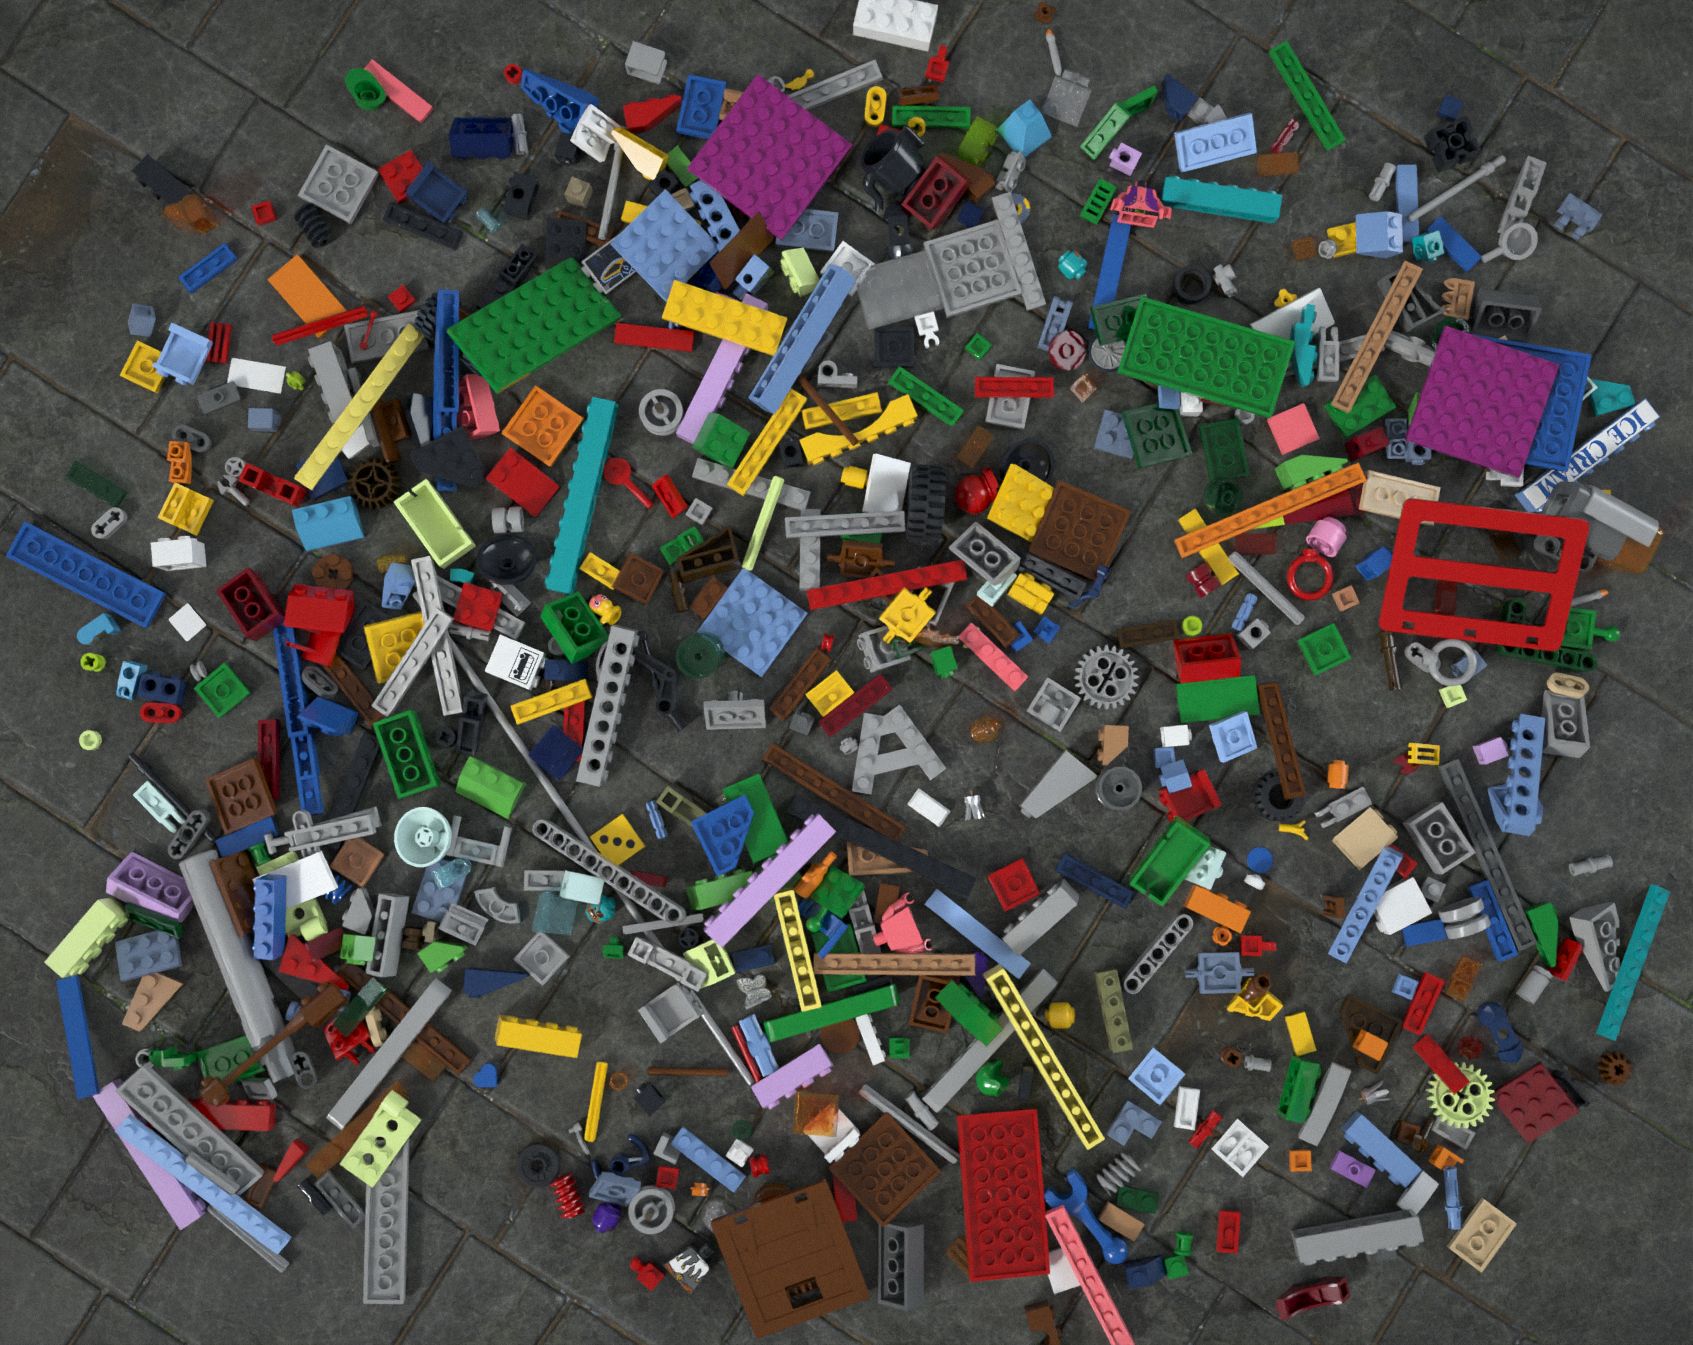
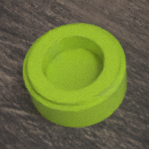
[1182,616,1202,636]

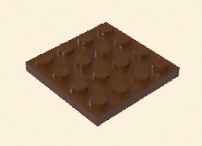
[1028,480,1131,582]
[828,1111,942,1227]

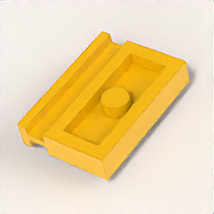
[1327,222,1357,258]
[806,670,854,717]

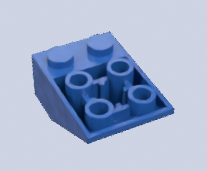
[297,697,359,737]

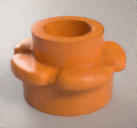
[1212,926,1232,946]
[690,1183,710,1196]

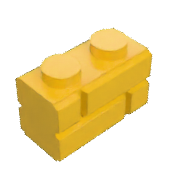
[1007,573,1054,615]

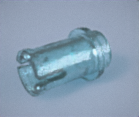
[475,207,501,232]

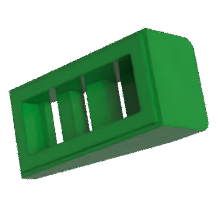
[1080,179,1117,225]

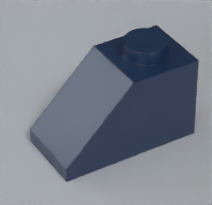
[1162,74,1198,122]
[544,660,588,681]
[1123,1254,1167,1289]

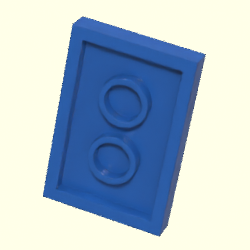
[676,74,727,139]

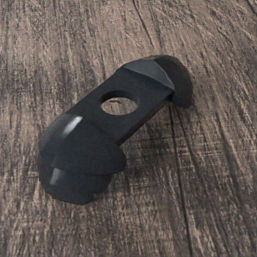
[883,201,914,265]

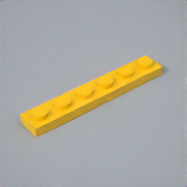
[727,389,807,496]

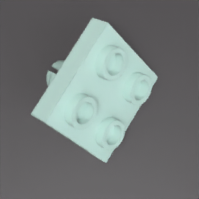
[1184,846,1226,890]

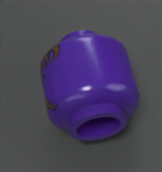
[592,1202,622,1233]

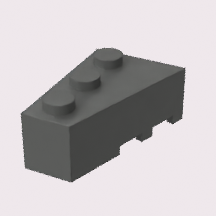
[1377,269,1446,334]

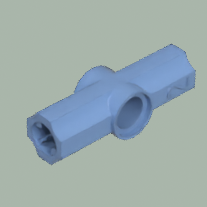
[739,1013,779,1077]

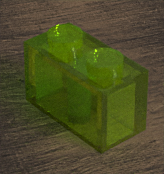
[957,116,998,166]

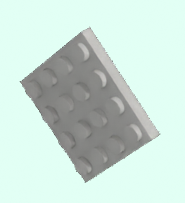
[923,219,1022,318]

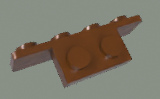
[371,396,411,463]

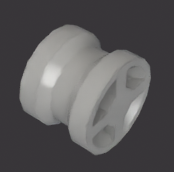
[225,457,247,479]

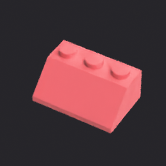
[457,374,500,441]

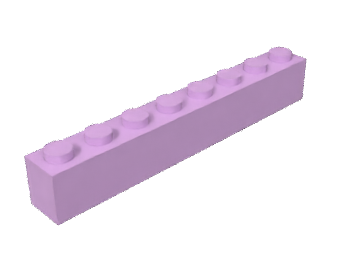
[676,293,769,444]
[704,814,836,948]
[93,1078,207,1230]

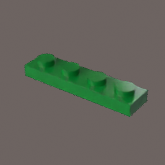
[892,106,970,129]
[888,366,964,428]

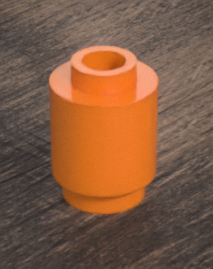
[1327,760,1349,789]

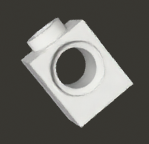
[1160,725,1192,747]

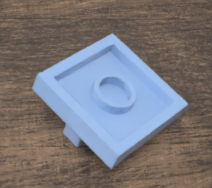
[1209,711,1257,763]
[1128,1048,1186,1106]

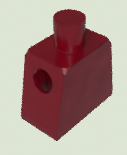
[1344,426,1390,462]

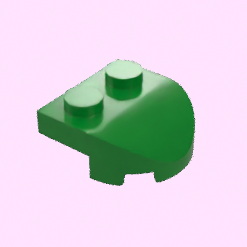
[149,1045,198,1070]

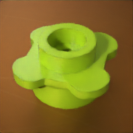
[286,371,306,390]

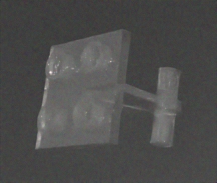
[1041,69,1092,127]

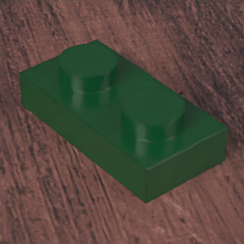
[1115,1185,1159,1214]

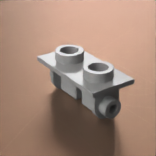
[995,151,1026,193]
[490,583,531,617]

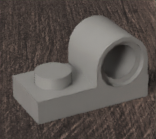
[818,360,857,388]

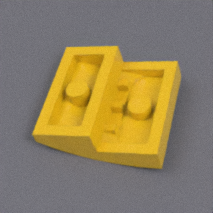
[158,483,214,536]

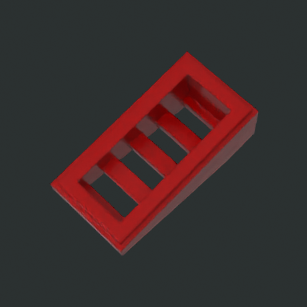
[273,1138,309,1182]

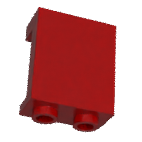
[1158,769,1222,822]

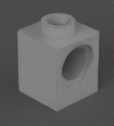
[1236,618,1271,650]

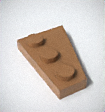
[122,972,185,1032]

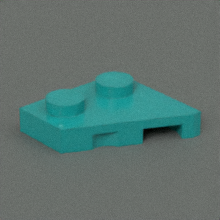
[1589,379,1635,417]

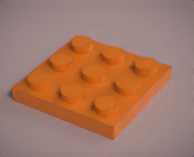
[502,385,585,468]

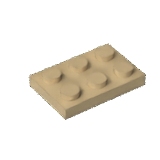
[1447,1198,1517,1273]

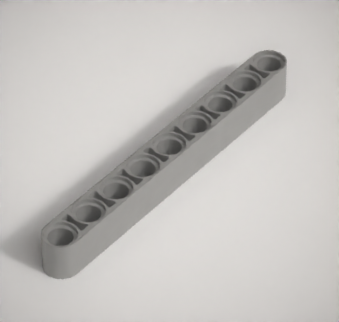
[533,820,686,924]
[921,968,1058,1113]
[326,978,452,1130]

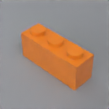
[1183,885,1251,933]

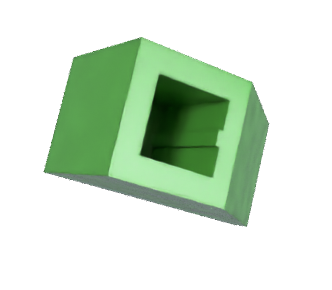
[417,940,468,973]

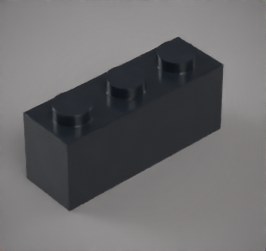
[132,154,197,215]

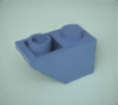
[382,563,415,610]

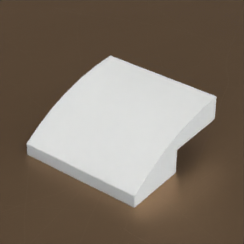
[571,104,620,162]
[1212,1119,1269,1177]

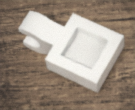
[1486,467,1524,487]

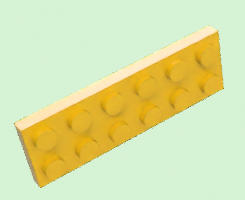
[662,280,787,356]

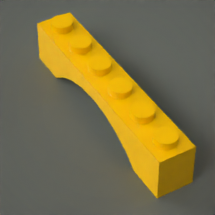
[799,394,917,465]

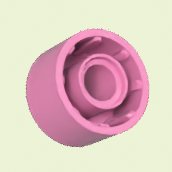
[1306,517,1347,557]

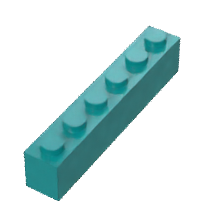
[1160,176,1282,223]

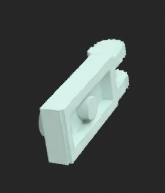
[133,781,186,833]

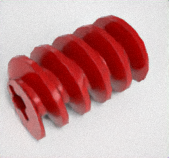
[550,1172,586,1219]

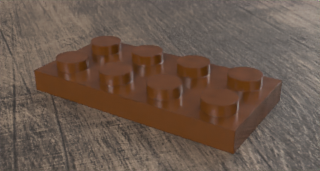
[209,850,257,937]

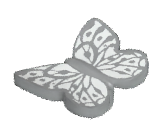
[737,974,772,1009]

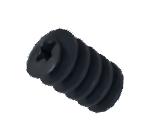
[294,203,336,248]

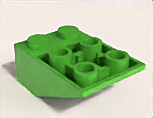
[1275,455,1348,491]

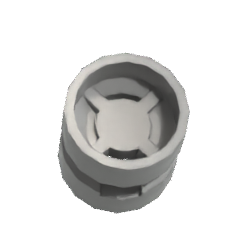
[492,507,524,533]

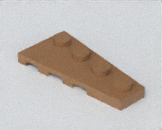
[847,841,928,877]

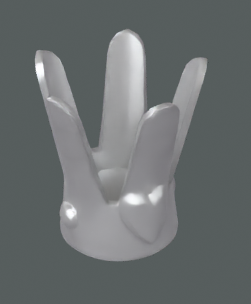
[964,790,986,821]
[1358,1080,1391,1105]

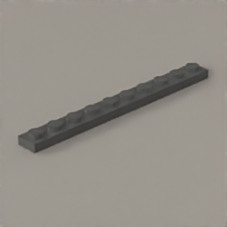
[1438,759,1538,951]

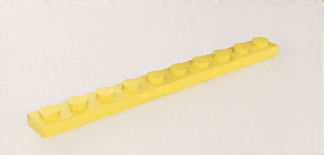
[294,323,425,490]

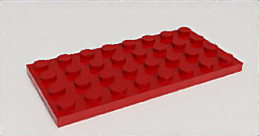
[957,1108,1050,1282]

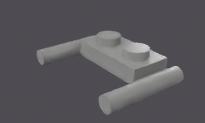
[446,815,512,867]

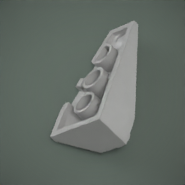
[1569,902,1620,992]

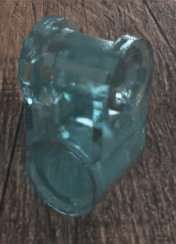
[430,858,472,890]

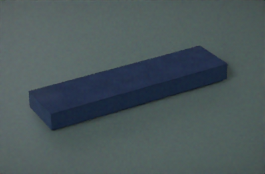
[1055,853,1134,909]

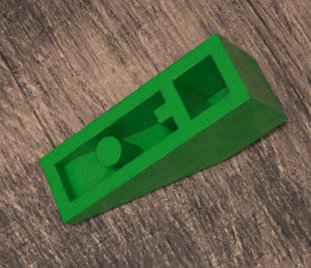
[1523,901,1558,967]

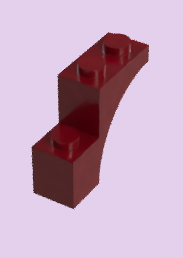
[1276,1276,1351,1320]

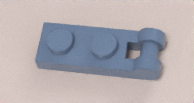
[1037,296,1073,352]

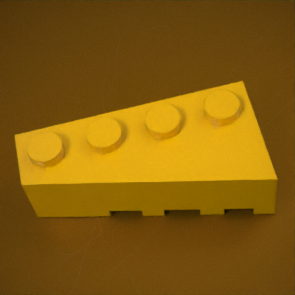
[495,1014,582,1058]

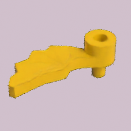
[785,69,814,91]

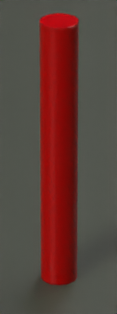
[731,1024,763,1083]

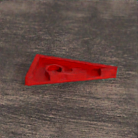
[279,933,350,990]

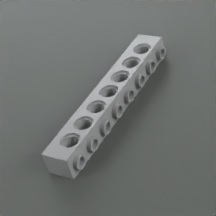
[576,625,640,787]

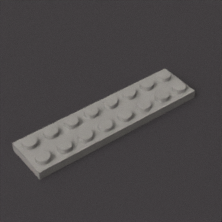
[115,1063,265,1196]
[363,1138,410,1304]

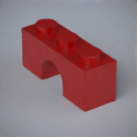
[238,463,307,508]

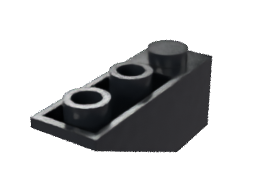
[404,393,433,449]

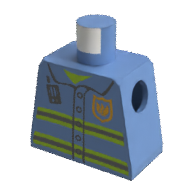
[733,254,775,301]

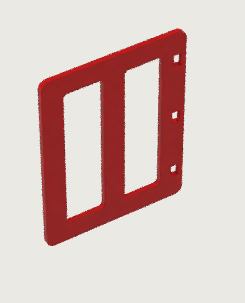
[1378,498,1589,651]

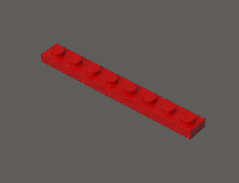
[807,560,967,610]

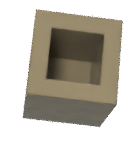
[564,177,593,209]

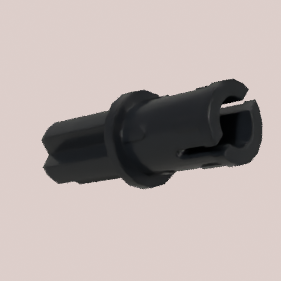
[297,1178,331,1216]

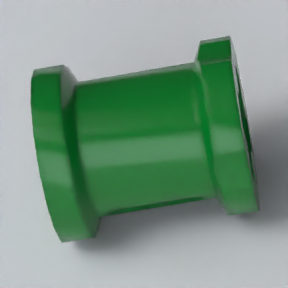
[247,842,272,867]
[1174,1231,1194,1256]

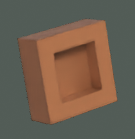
[1332,585,1360,612]

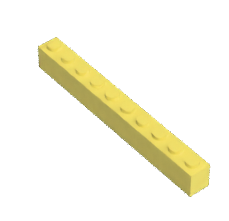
[982,964,1105,1150]

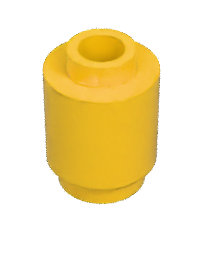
[841,466,869,489]

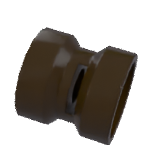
[402,927,423,949]

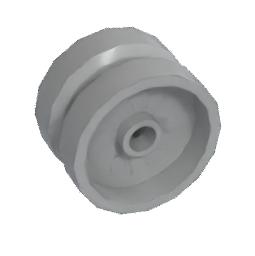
[1438,897,1491,939]

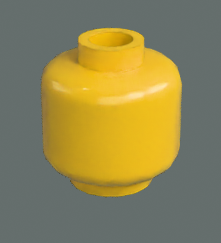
[1045,1002,1075,1029]

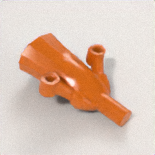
[794,852,837,899]

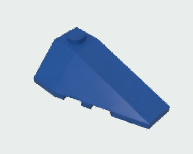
[521,69,599,135]

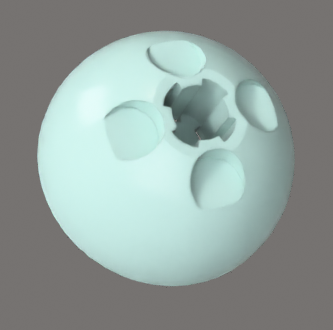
[394,807,452,867]

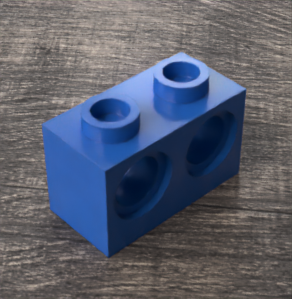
[1355,546,1393,581]

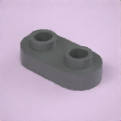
[172,425,212,453]
[301,666,338,699]

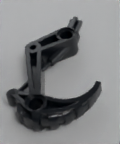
[594,631,687,733]

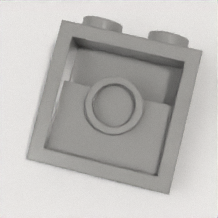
[857,626,911,673]

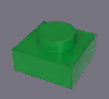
[1163,1254,1189,1280]

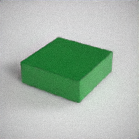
[965,333,992,361]

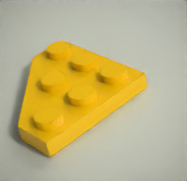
[364,611,425,684]

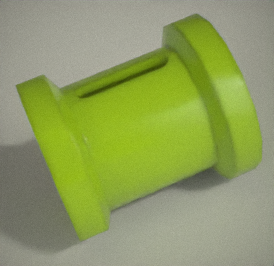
[80,653,106,672]

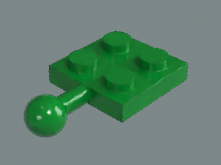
[1561,607,1620,651]
[806,865,865,932]

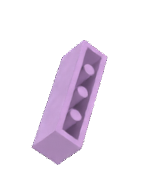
[751,1044,834,1109]

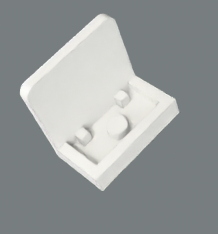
[804,1103,860,1163]

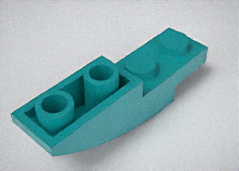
[1290,304,1317,388]

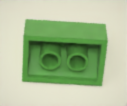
[455,756,527,819]

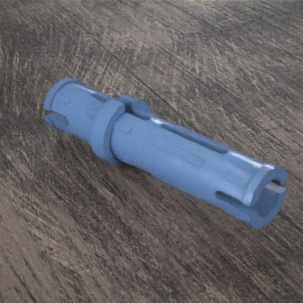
[1443,1166,1462,1230]

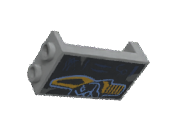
[581,234,637,295]

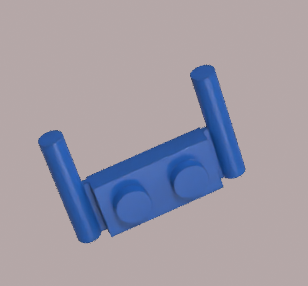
[797,896,848,959]

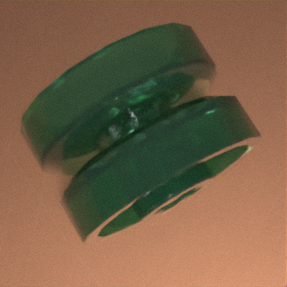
[676,631,725,679]

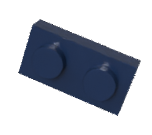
[732,944,775,973]

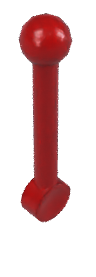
[359,310,378,350]

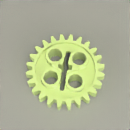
[1426,1062,1495,1128]

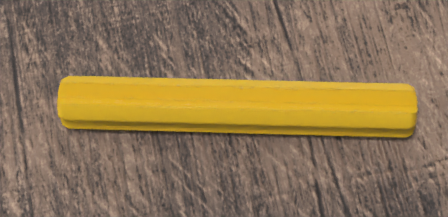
[584,1061,608,1142]

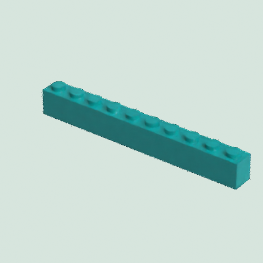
[545,397,619,595]

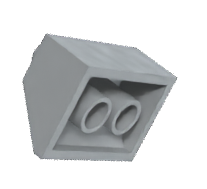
[949,521,1020,586]

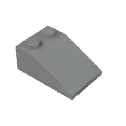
[1541,690,1590,758]

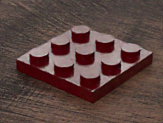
[1490,1061,1579,1143]

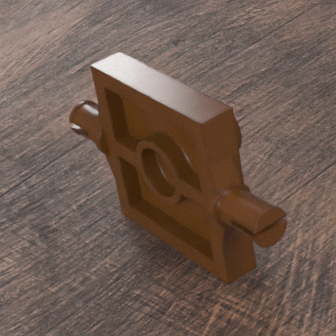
[827,540,895,579]

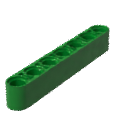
[763,984,901,1042]

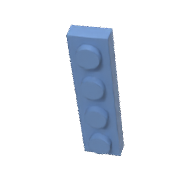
[670,1126,746,1193]

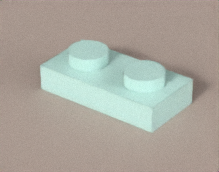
[977,573,1017,607]

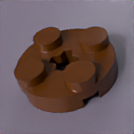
[312,554,354,590]

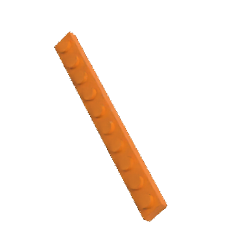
[1174,462,1367,558]

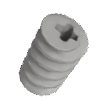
[1096,1153,1142,1196]

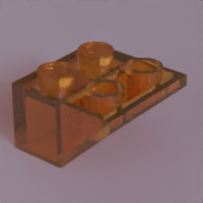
[160,194,219,235]

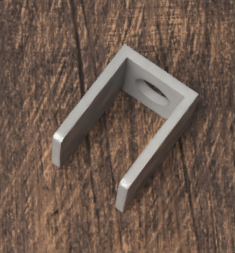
[625,41,667,84]

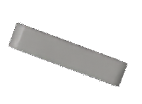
[1121,913,1193,994]

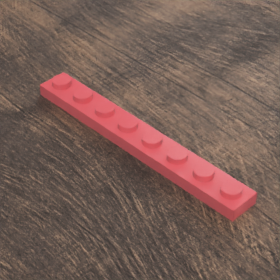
[1045,1205,1135,1345]

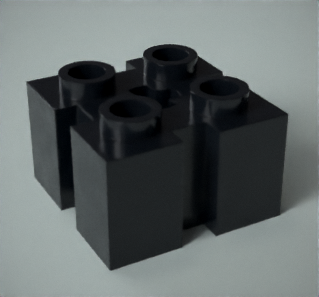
[1423,116,1482,173]

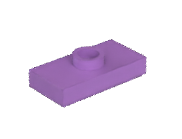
[1329,1150,1376,1188]

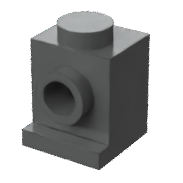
[789,711,815,736]

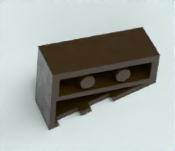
[677,525,741,583]

